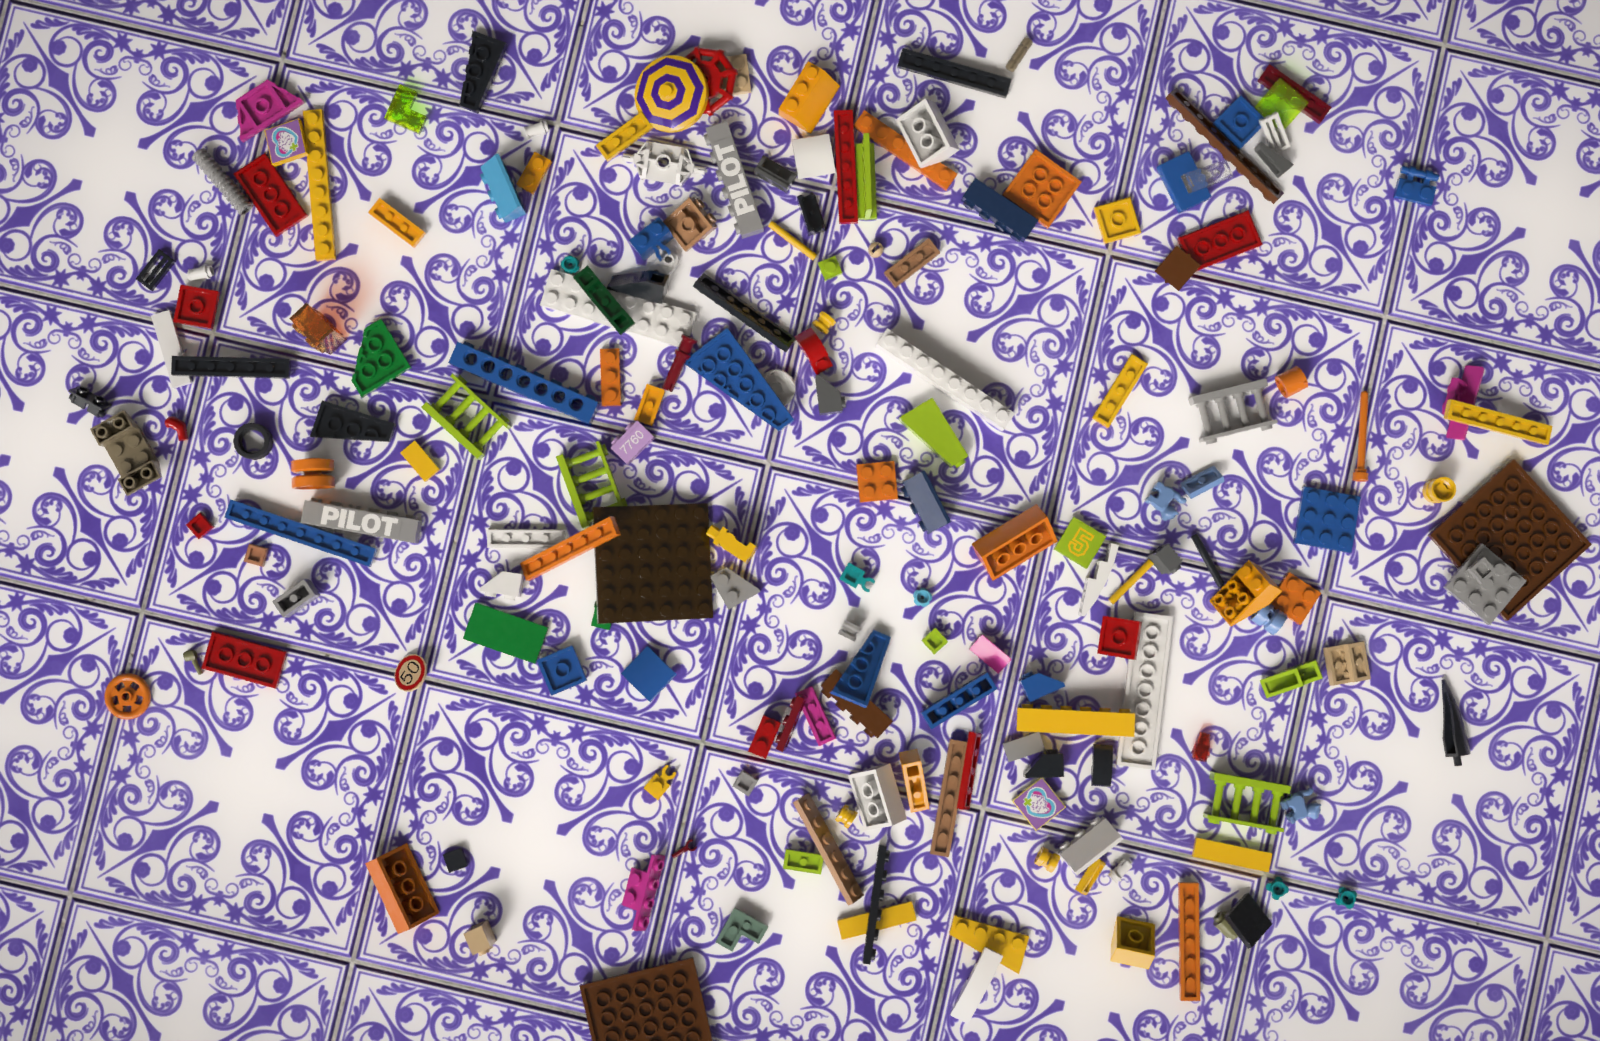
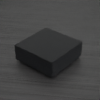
[443,847,468,873]

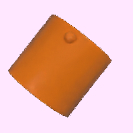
[1275,366,1308,398]

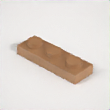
[884,238,940,288]

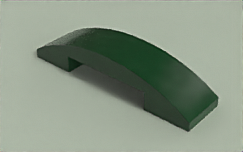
[573,265,636,335]

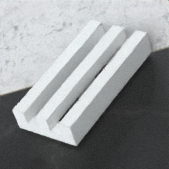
[1258,111,1291,153]

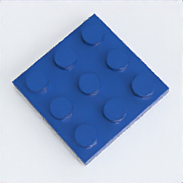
[1293,486,1361,553]

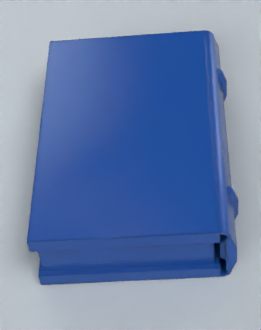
[1156,151,1212,214]

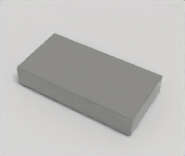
[1002,732,1045,762]

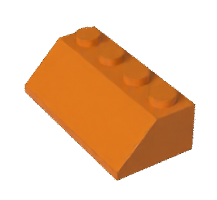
[972,504,1058,581]
[365,843,440,934]

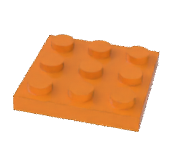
[1002,149,1082,229]

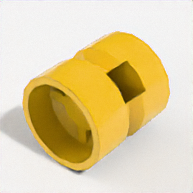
[1422,477,1456,503]

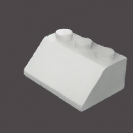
[896,98,960,168]
[848,763,907,831]
[1058,816,1123,875]

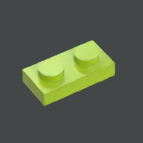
[783,849,823,875]

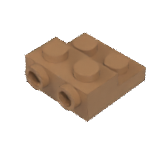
[663,197,717,252]

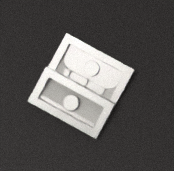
[792,133,836,179]

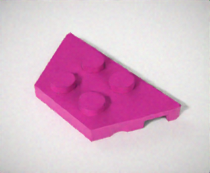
[236,79,304,143]

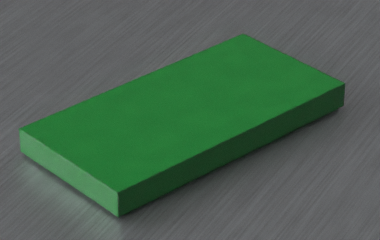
[463,602,549,664]

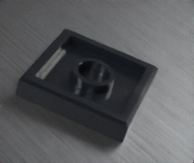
[1224,893,1272,949]

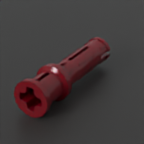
[662,334,698,392]

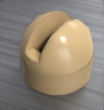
[868,242,884,258]

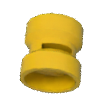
[1034,846,1060,873]

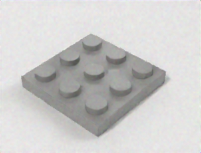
[1443,543,1526,625]

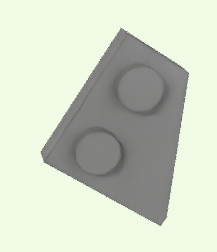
[711,567,761,610]

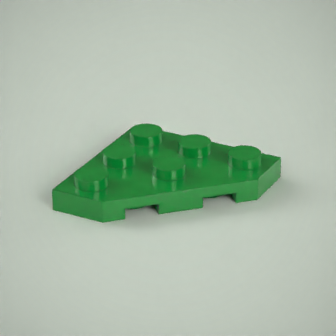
[351,319,412,398]

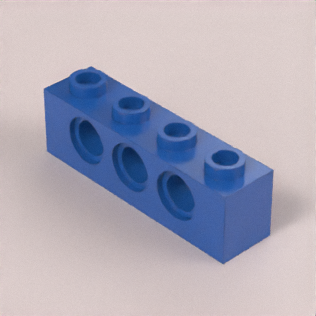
[920,672,997,729]

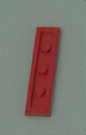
[957,732,982,810]

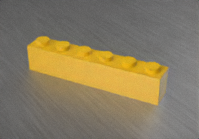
[1016,704,1135,737]

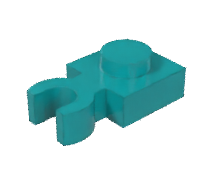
[839,563,875,592]

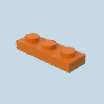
[600,348,621,407]

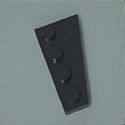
[459,30,508,114]
[310,400,396,442]

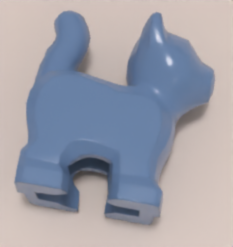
[1144,481,1187,521]
[1280,787,1321,824]

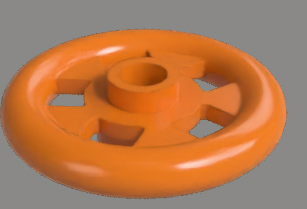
[104,673,151,720]

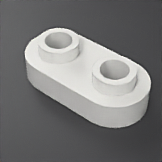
[647,251,679,275]

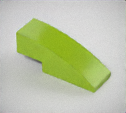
[1260,659,1323,698]

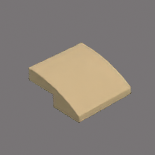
[1323,641,1371,686]

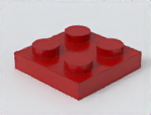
[173,284,220,330]
[1097,616,1142,660]

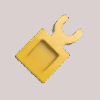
[643,765,677,800]

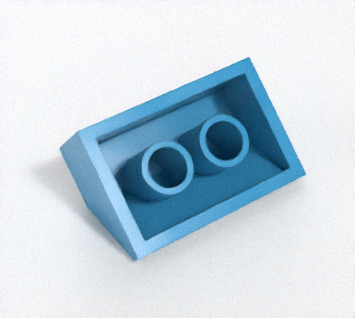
[480,153,526,223]

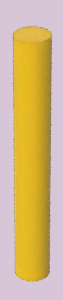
[768,220,817,260]
[1108,559,1154,605]

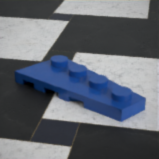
[830,630,891,708]

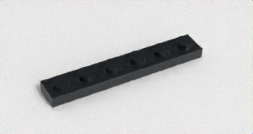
[897,48,1012,99]
[693,273,796,352]
[171,356,291,379]
[862,845,890,965]

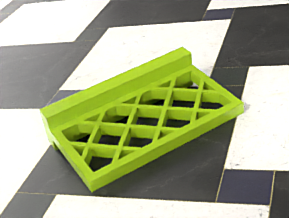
[855,133,877,220]

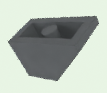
[815,375,846,416]

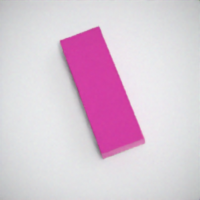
[795,686,836,746]

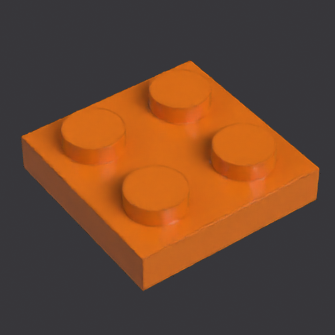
[856,461,898,503]
[1271,572,1321,625]

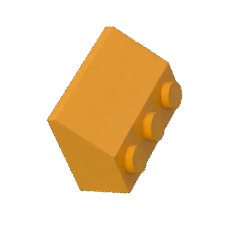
[779,61,840,134]

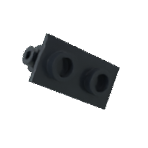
[68,386,112,418]

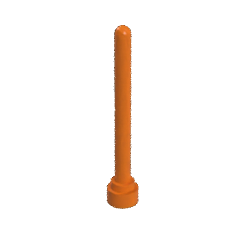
[1352,390,1369,482]

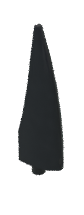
[1441,679,1471,766]

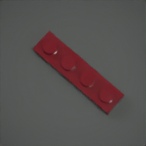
[1257,64,1332,124]

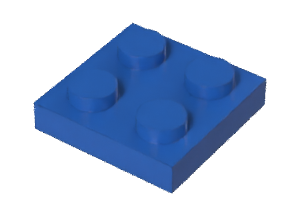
[1213,95,1264,149]
[537,645,588,696]

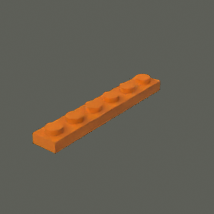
[853,110,957,191]
[520,516,621,581]
[1178,882,1200,1001]

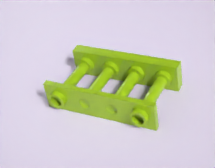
[421,373,511,461]
[556,441,628,530]
[1203,771,1291,835]

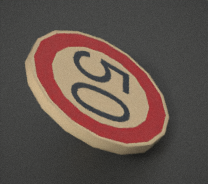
[394,654,427,692]

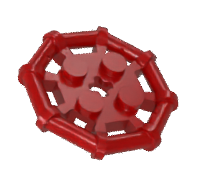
[685,46,738,116]

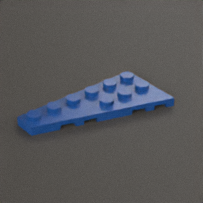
[685,328,795,432]

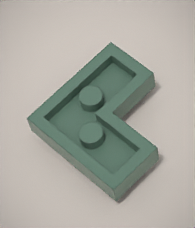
[716,907,768,952]

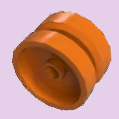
[291,458,335,490]

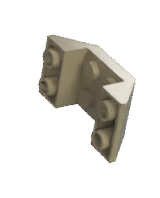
[90,410,162,496]

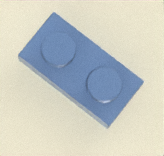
[1180,466,1225,499]

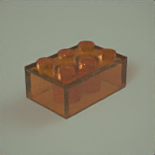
[289,302,347,355]

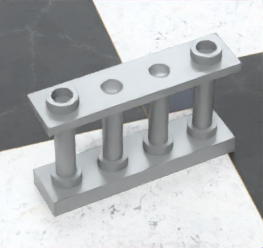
[1188,378,1278,445]

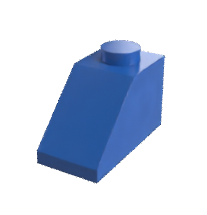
[1018,671,1065,702]

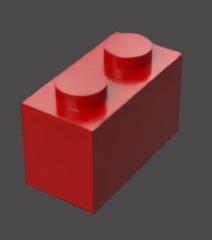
[748,714,781,759]

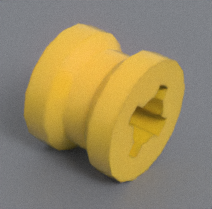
[812,311,836,335]
[835,804,858,829]

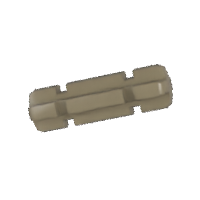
[1005,37,1033,72]

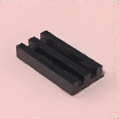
[136,249,176,291]

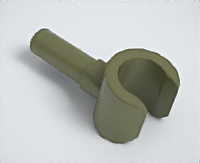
[183,650,203,675]

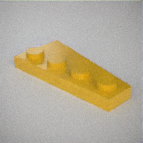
[949,915,1029,974]

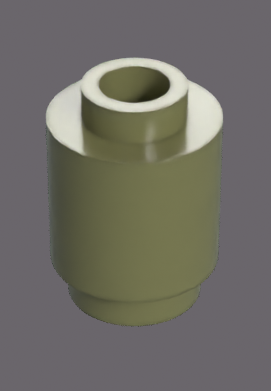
[1213,911,1238,940]

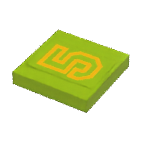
[1053,517,1107,569]

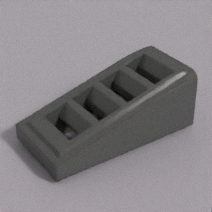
[1254,142,1294,178]

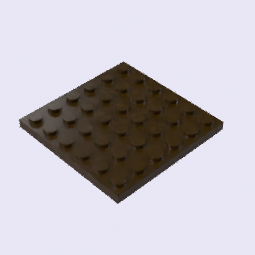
[592,503,713,624]

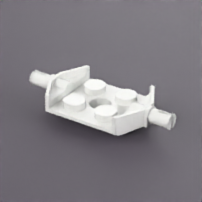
[622,141,706,187]

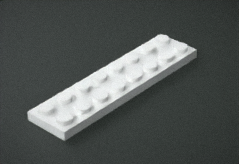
[540,269,697,347]
[1116,612,1173,770]

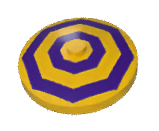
[634,55,709,133]

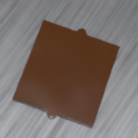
[1155,246,1201,291]

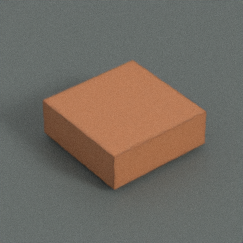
[243,543,269,567]

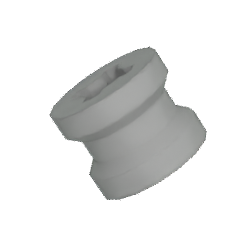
[838,620,861,642]

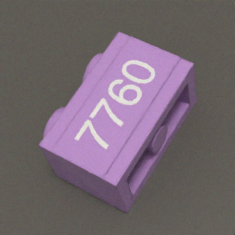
[611,421,655,465]

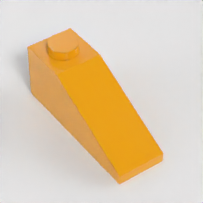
[898,749,929,813]

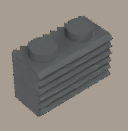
[1147,544,1183,575]

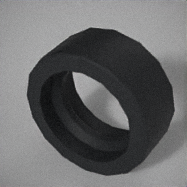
[233,423,273,460]

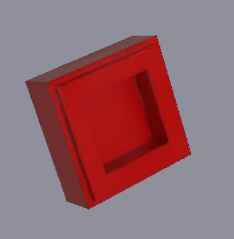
[186,512,215,539]

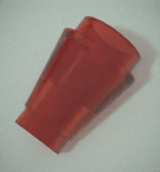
[1191,732,1211,762]

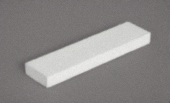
[151,310,193,389]
[487,529,565,549]

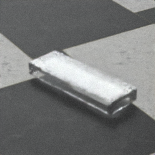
[1181,160,1234,193]

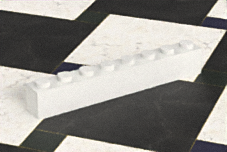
[875,328,1015,431]

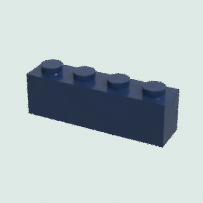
[961,178,1038,243]

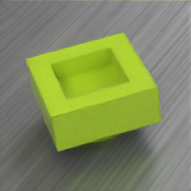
[818,256,842,281]
[921,628,948,655]

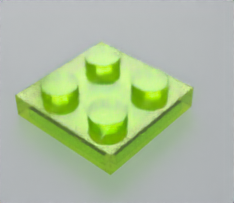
[1254,78,1309,129]

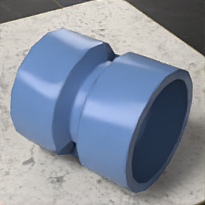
[1250,603,1287,635]

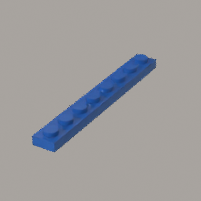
[224,499,377,567]

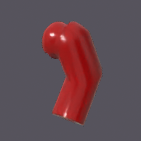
[164,416,188,441]

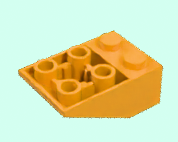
[1209,560,1282,626]

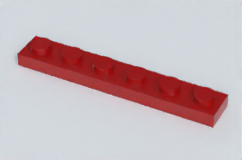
[834,110,858,224]

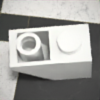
[480,571,524,600]

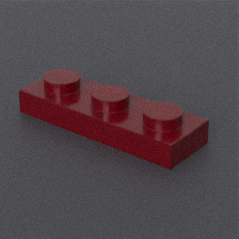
[775,694,808,752]

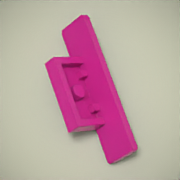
[1442,365,1485,440]
[622,854,665,931]

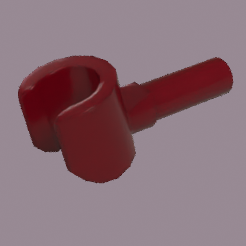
[671,839,697,858]

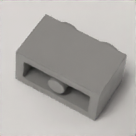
[272,579,321,618]

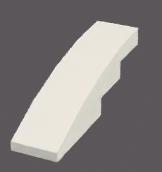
[1078,543,1119,616]
[950,947,1003,1024]

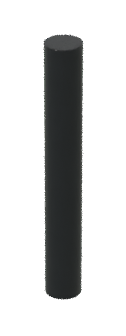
[1191,533,1225,587]

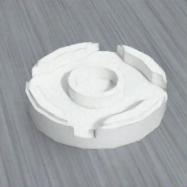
[763,370,796,406]

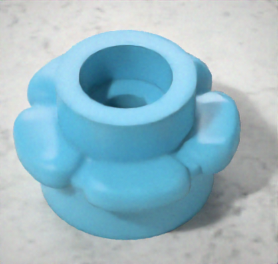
[913,588,932,607]

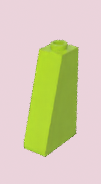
[899,398,968,468]

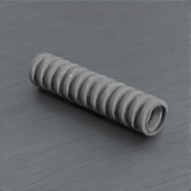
[192,148,253,215]

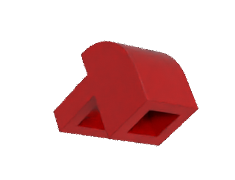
[795,327,833,375]

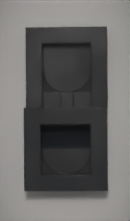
[1091,744,1113,787]

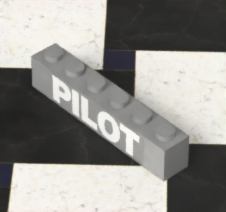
[703,121,764,239]
[300,498,422,544]

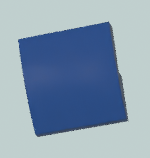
[621,646,677,702]

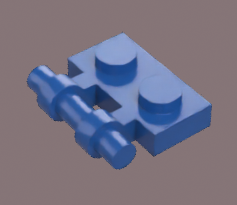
[1393,165,1440,207]

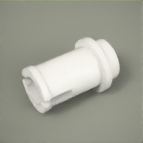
[524,120,550,139]
[187,264,214,281]
[1108,858,1133,883]

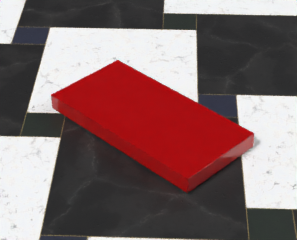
[233,153,308,237]
[1177,210,1263,272]
[201,631,288,689]

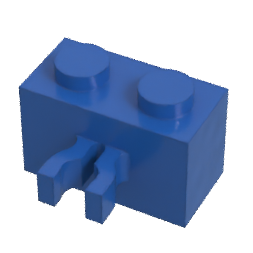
[629,217,674,262]

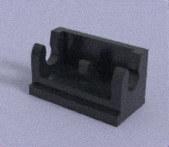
[797,192,826,236]

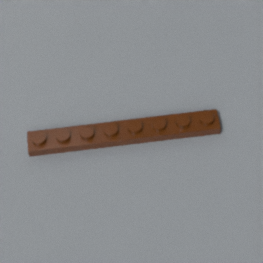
[1165,88,1284,204]

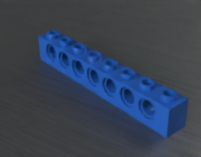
[448,341,600,425]

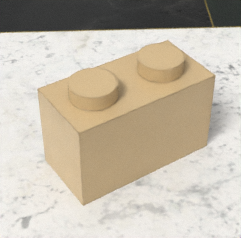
[463,919,497,956]

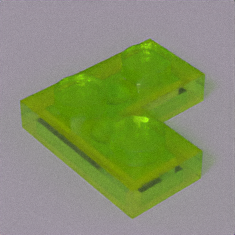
[384,84,428,135]

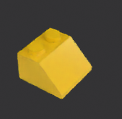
[1110,916,1155,969]

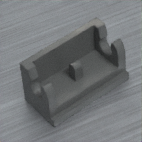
[754,155,797,193]

